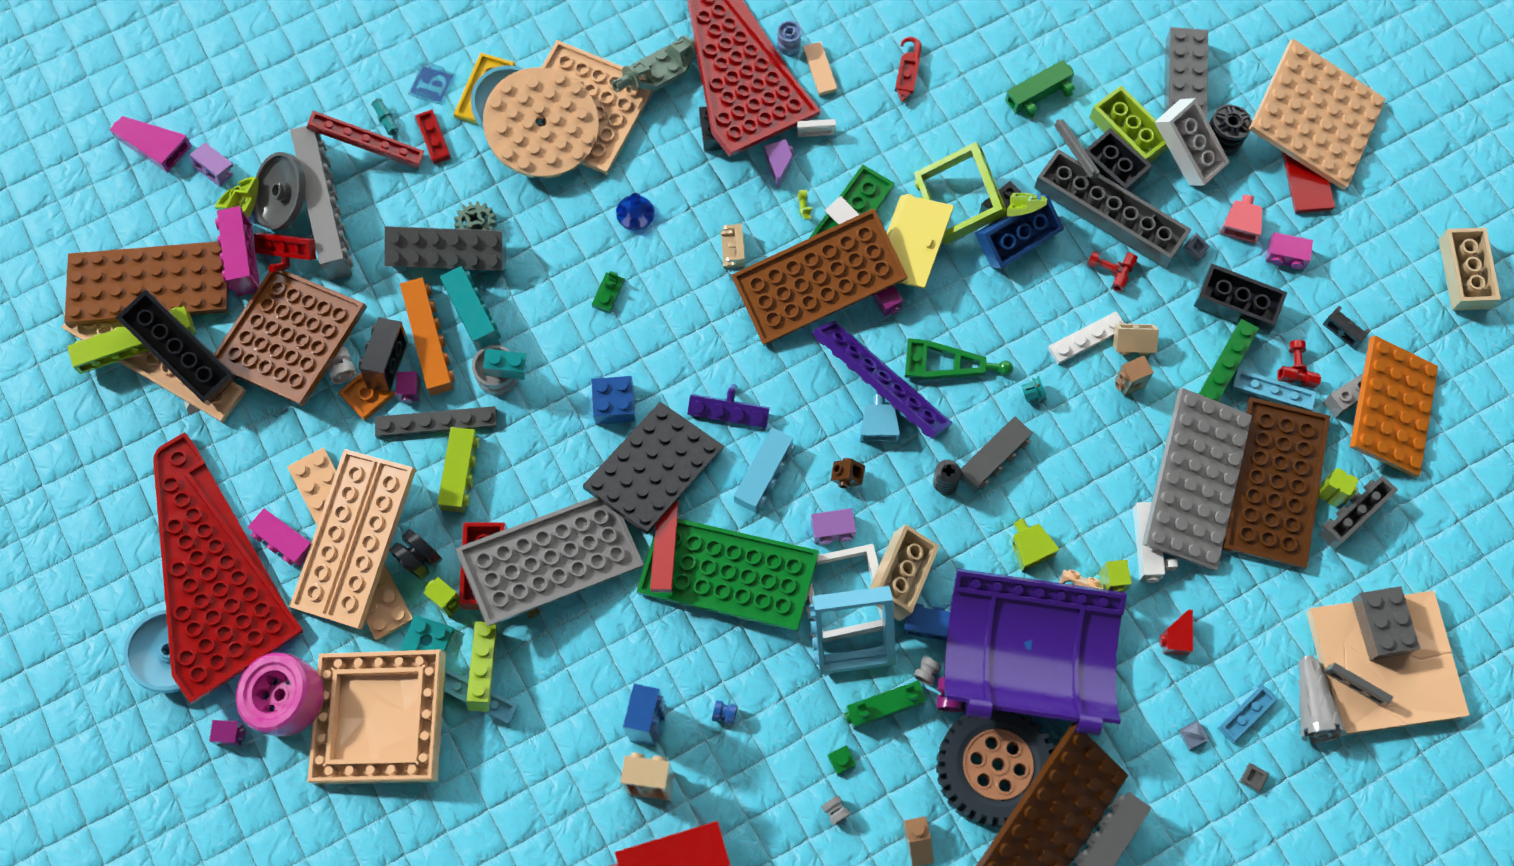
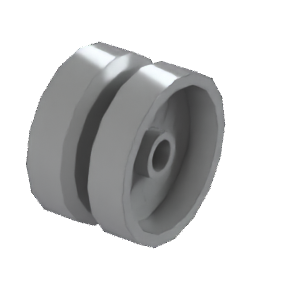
[472,345,519,396]

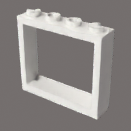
[806,544,883,643]

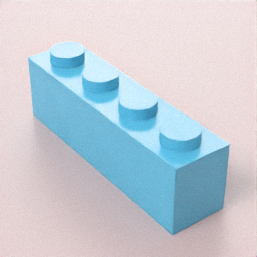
[734,427,795,513]

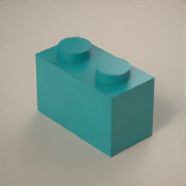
[483,349,527,380]

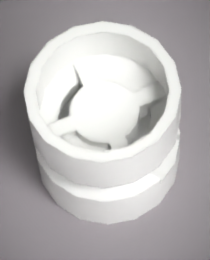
[328,346,357,384]

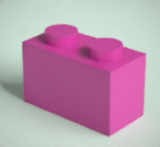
[1266,232,1313,269]

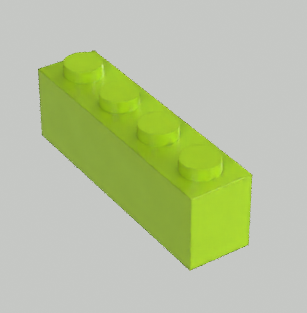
[437,427,480,513]
[467,622,497,712]

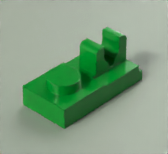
[592,271,625,314]

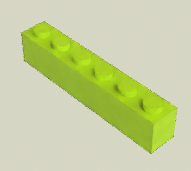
[67,306,196,374]

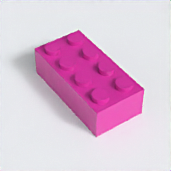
[215,206,260,297]

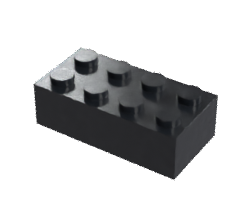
[1194,264,1288,335]

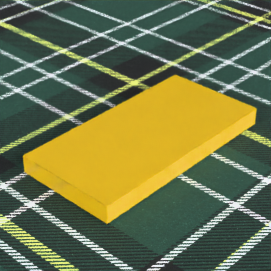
[453,53,516,125]

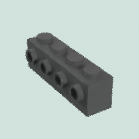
[1319,475,1398,550]

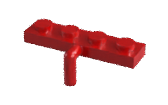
[253,233,316,273]

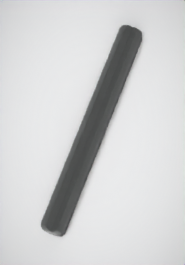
[1054,119,1100,179]

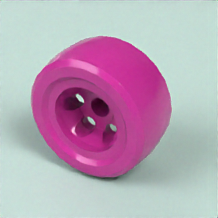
[236,653,324,737]

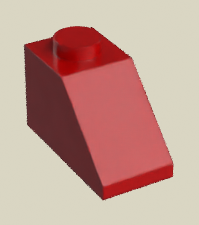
[1159,609,1193,656]

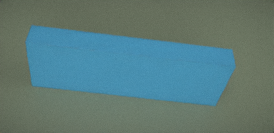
[1217,684,1278,744]

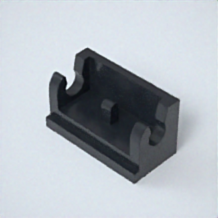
[1323,306,1371,349]

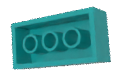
[440,266,502,352]

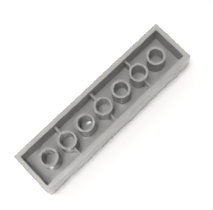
[290,125,354,281]

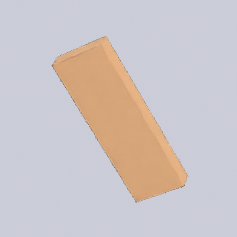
[803,42,837,96]

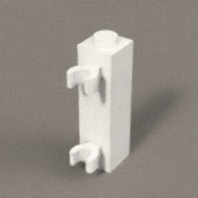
[1133,502,1178,583]

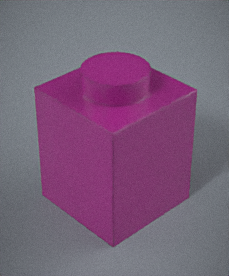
[873,286,903,317]
[395,371,421,404]
[209,720,246,746]

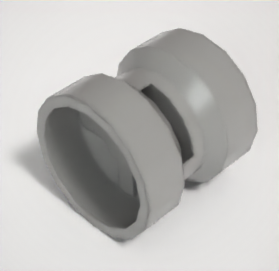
[913,656,942,686]
[821,795,851,826]

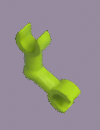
[797,190,812,220]

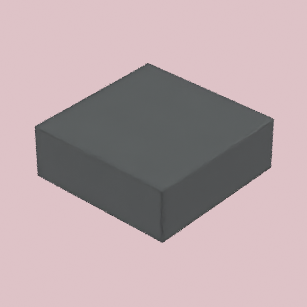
[1239,763,1269,793]

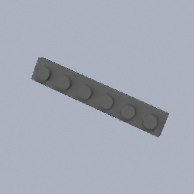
[375,406,497,438]

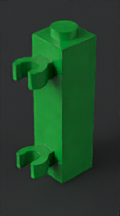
[1005,59,1075,119]
[844,680,927,729]

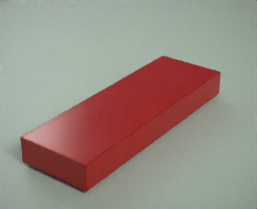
[415,109,452,165]

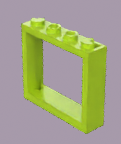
[914,142,1007,245]

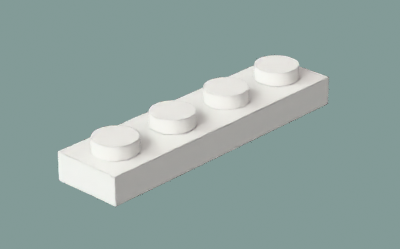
[1048,311,1125,365]

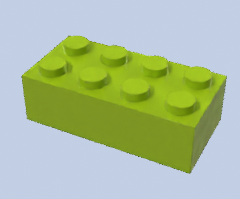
[1089,85,1169,163]

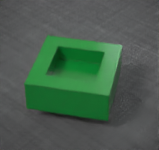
[827,745,856,775]

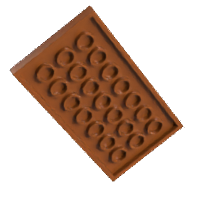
[731,208,908,346]
[64,241,228,326]

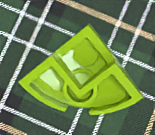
[214,177,259,218]
[1007,193,1047,217]

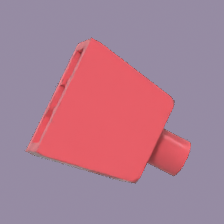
[1219,195,1262,244]

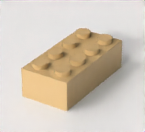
[1439,228,1501,311]
[869,524,939,621]
[620,753,674,800]

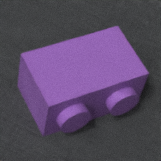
[811,508,856,545]

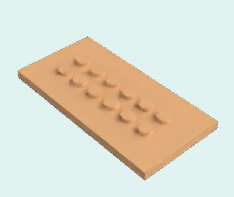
[289,449,416,629]

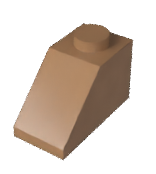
[902,816,934,866]

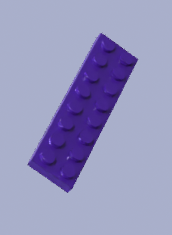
[812,321,952,439]

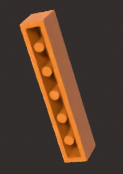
[400,277,455,396]

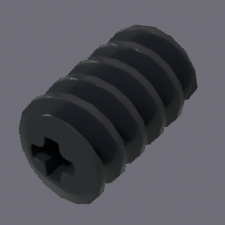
[932,460,962,496]

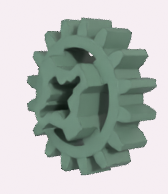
[454,201,497,230]

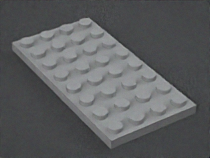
[1142,388,1252,571]
[456,497,644,627]

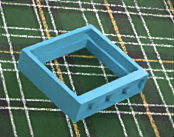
[809,586,896,675]

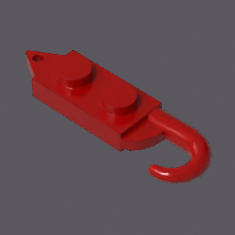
[895,36,922,103]

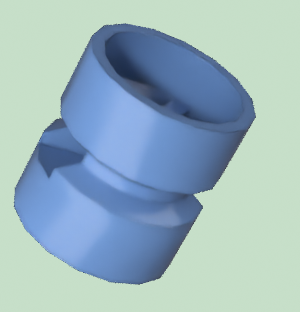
[777,21,801,56]

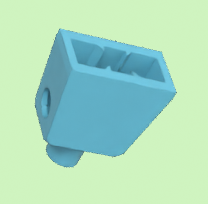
[860,395,900,442]

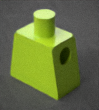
[1011,518,1060,571]

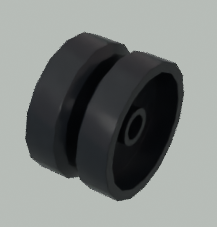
[389,529,443,581]

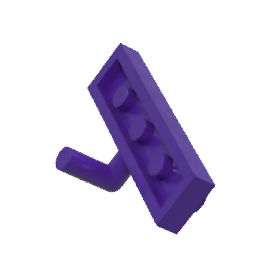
[687,384,770,428]

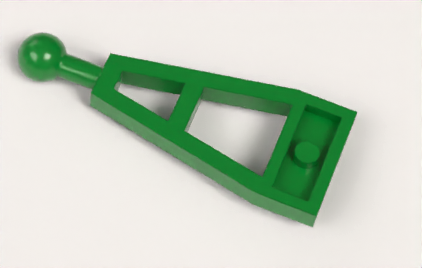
[904,338,1013,380]

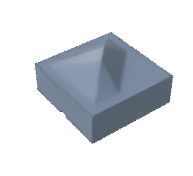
[1183,233,1210,261]
[1178,720,1209,750]

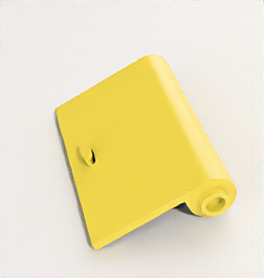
[886,194,954,289]

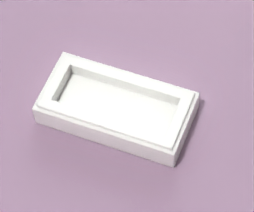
[797,119,836,137]

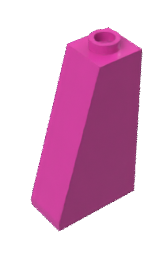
[110,116,192,173]

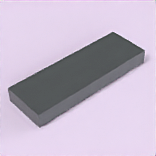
[1325,662,1393,706]

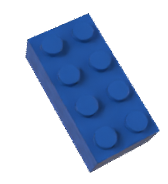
[975,194,1064,268]
[623,683,668,747]

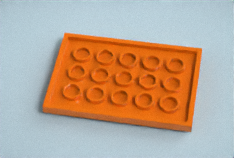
[1350,336,1438,477]

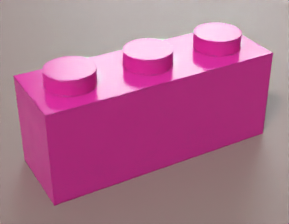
[248,508,311,567]

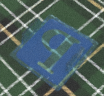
[408,63,456,105]

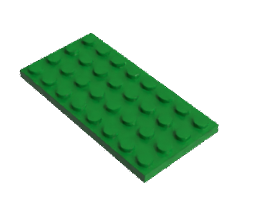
[637,519,820,632]

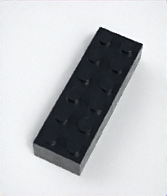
[115,289,238,406]

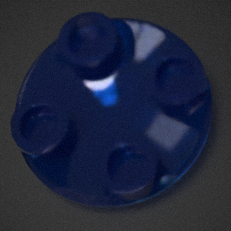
[616,193,654,231]

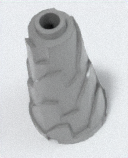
[1298,656,1346,743]

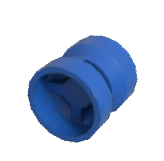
[712,700,738,726]

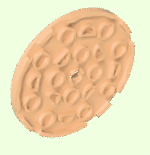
[483,67,599,178]

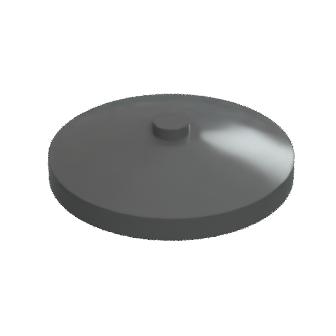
[253,152,306,230]

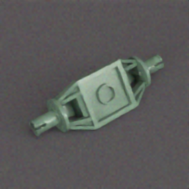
[611,35,697,92]

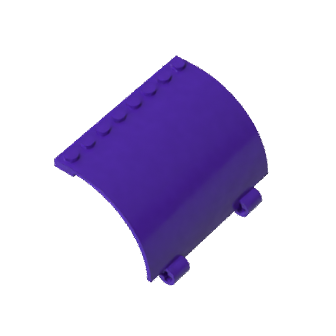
[944,568,1127,736]

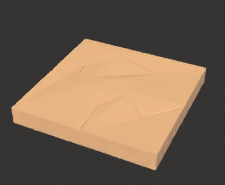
[1306,591,1469,736]
[307,650,446,785]

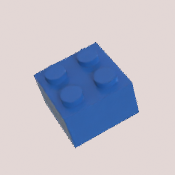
[591,376,636,425]

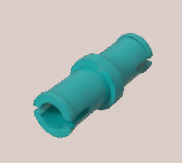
[371,98,399,136]

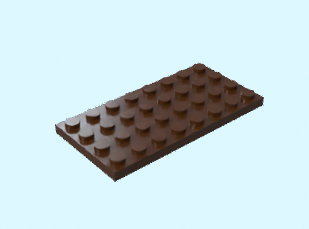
[1222,397,1330,570]
[976,723,1129,866]

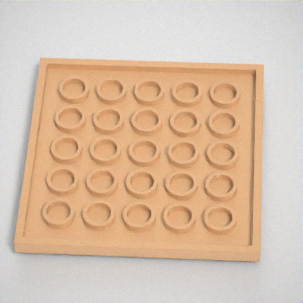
[1248,38,1386,190]
[540,40,654,175]

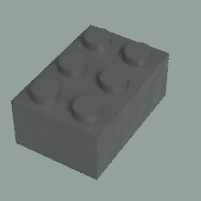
[1352,586,1420,661]

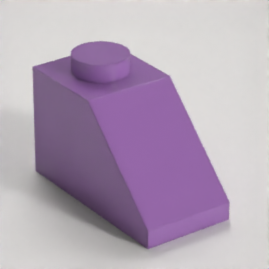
[764,139,794,187]

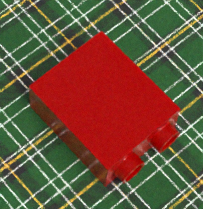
[610,821,731,866]

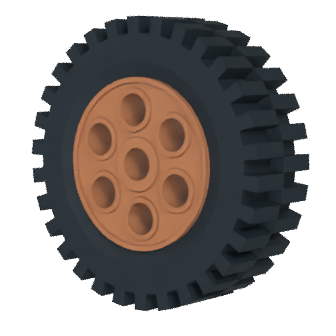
[936,709,1055,828]

